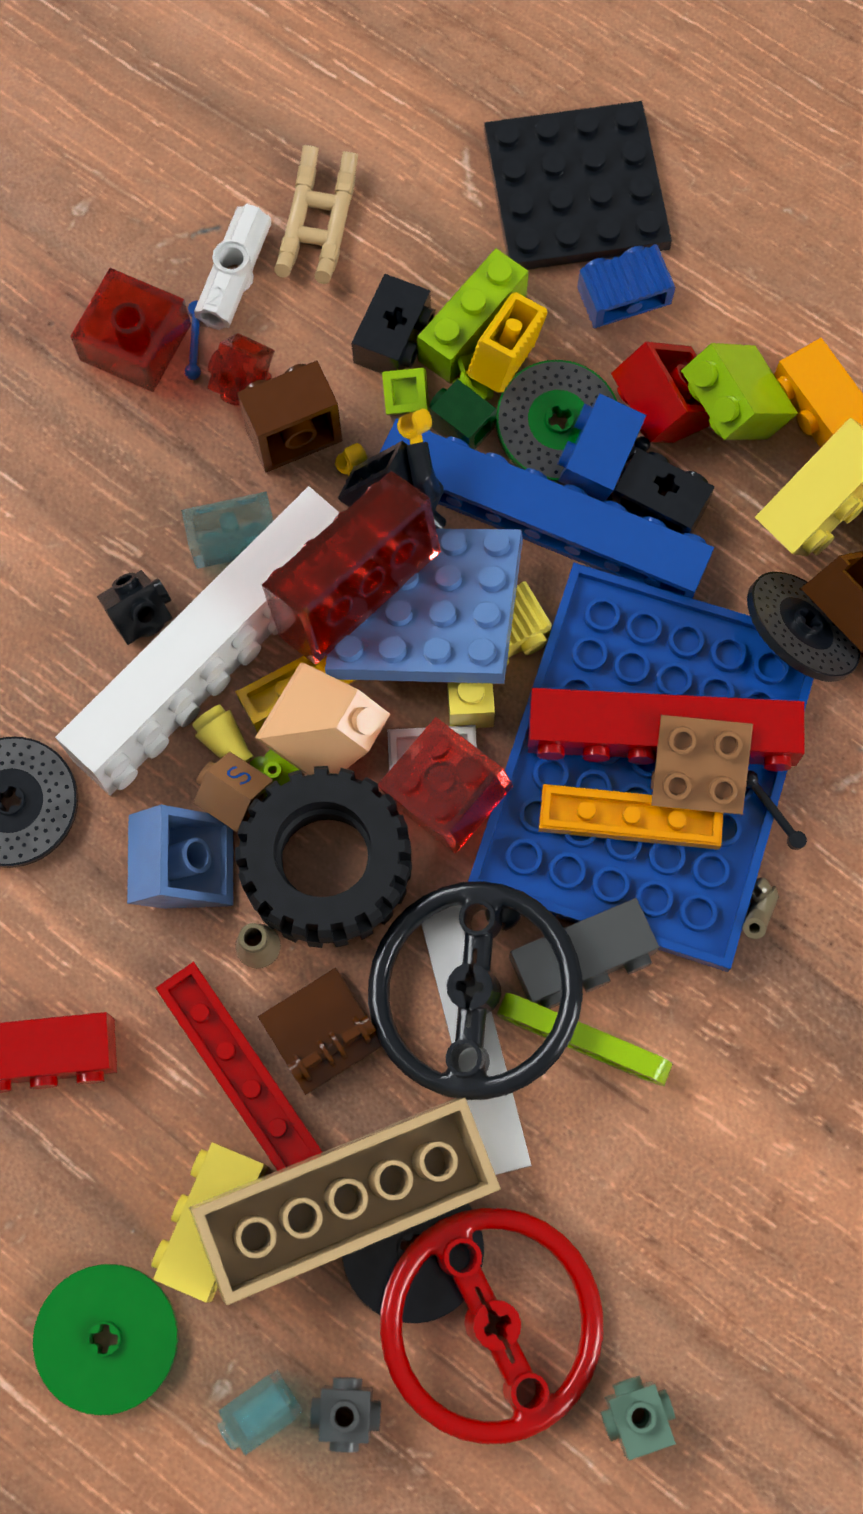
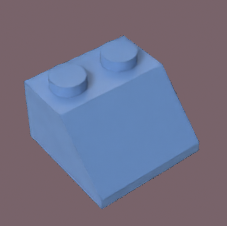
[127,805,233,909]

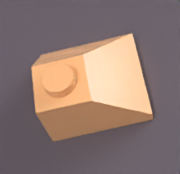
[255,663,390,775]

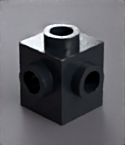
[97,570,172,645]

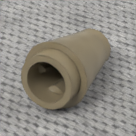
[235,923,281,969]

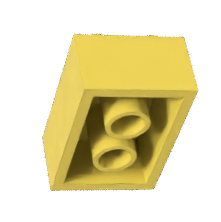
[755,417,863,556]

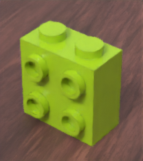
[681,343,798,440]

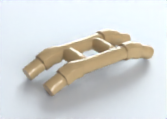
[274,145,358,284]

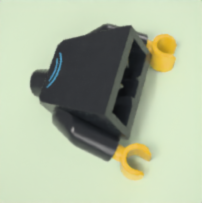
[335,409,447,531]

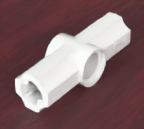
[194,204,271,330]

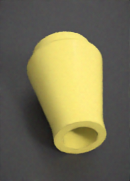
[192,704,254,762]

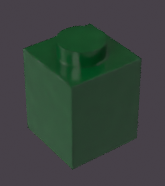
[429,379,496,450]

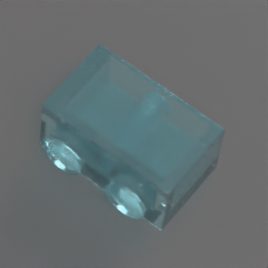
[181,491,273,569]
[217,1370,304,1456]

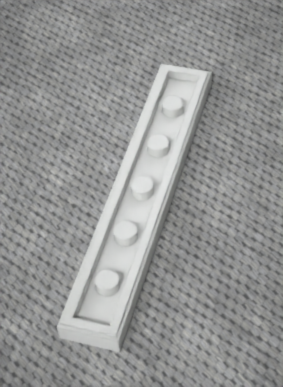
[421,905,531,1175]

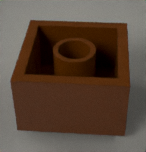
[237,360,343,473]

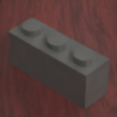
[509,898,660,1009]

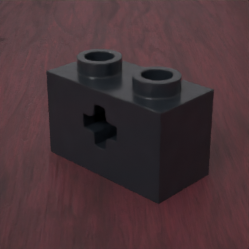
[351,273,435,374]
[612,448,715,534]

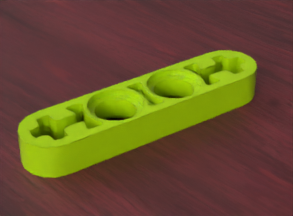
[496,993,673,1086]

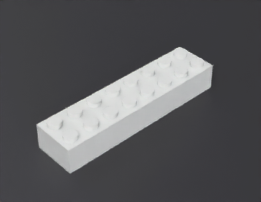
[55,486,351,796]

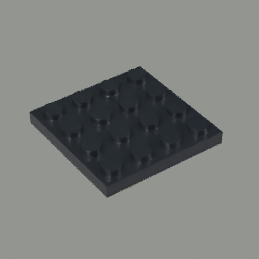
[484,101,672,270]

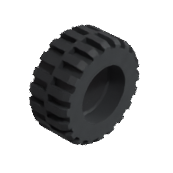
[235,766,412,948]

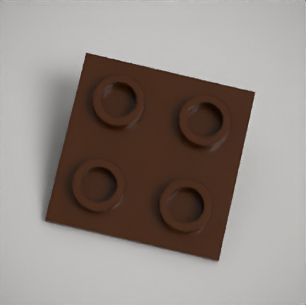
[257,967,382,1095]

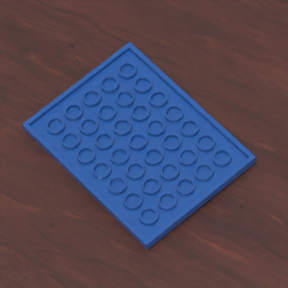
[468,563,814,972]

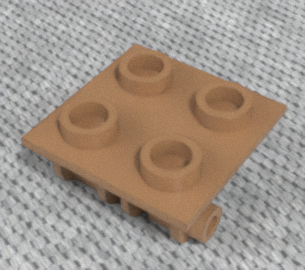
[651,715,753,815]

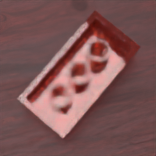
[261,471,440,665]

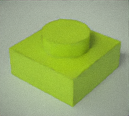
[382,367,430,415]

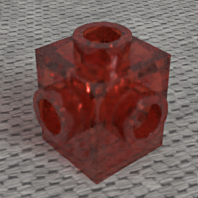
[207,333,275,405]

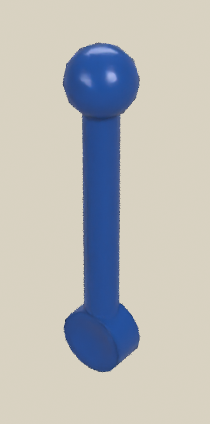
[184,301,201,380]

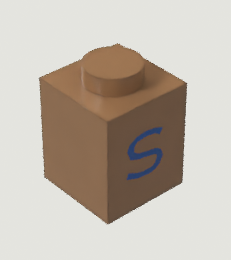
[193,751,273,832]

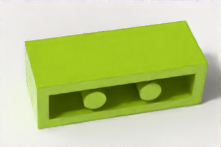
[417,248,529,384]

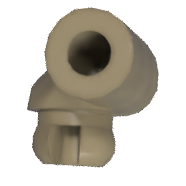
[743,878,779,939]

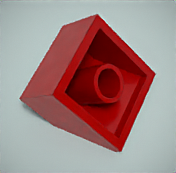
[611,341,710,443]

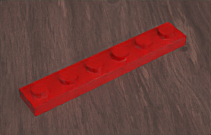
[155,961,323,1171]

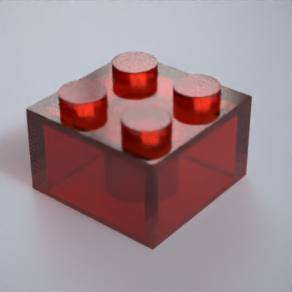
[70,268,191,392]
[378,717,513,854]

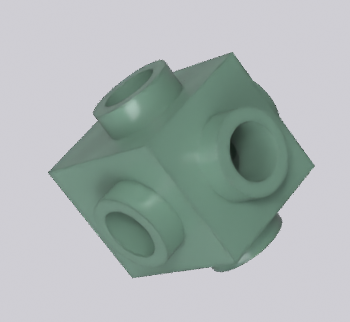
[600,1376,676,1461]

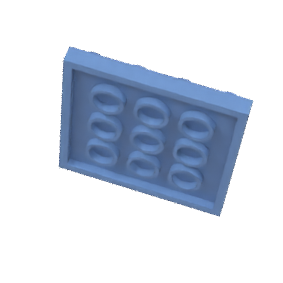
[325,528,523,684]

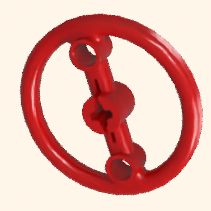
[380,1208,603,1444]

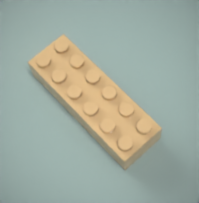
[189,1097,501,1305]

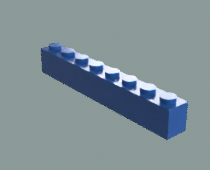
[379,418,714,598]

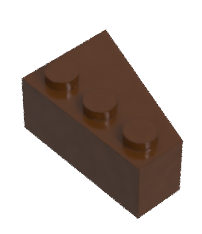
[801,551,863,653]

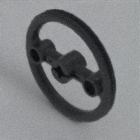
[368,881,583,1100]

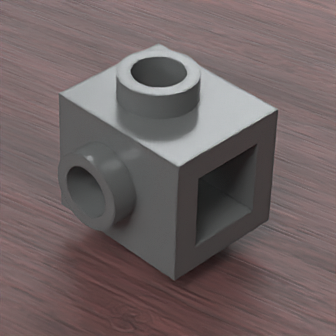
[310,1377,381,1452]

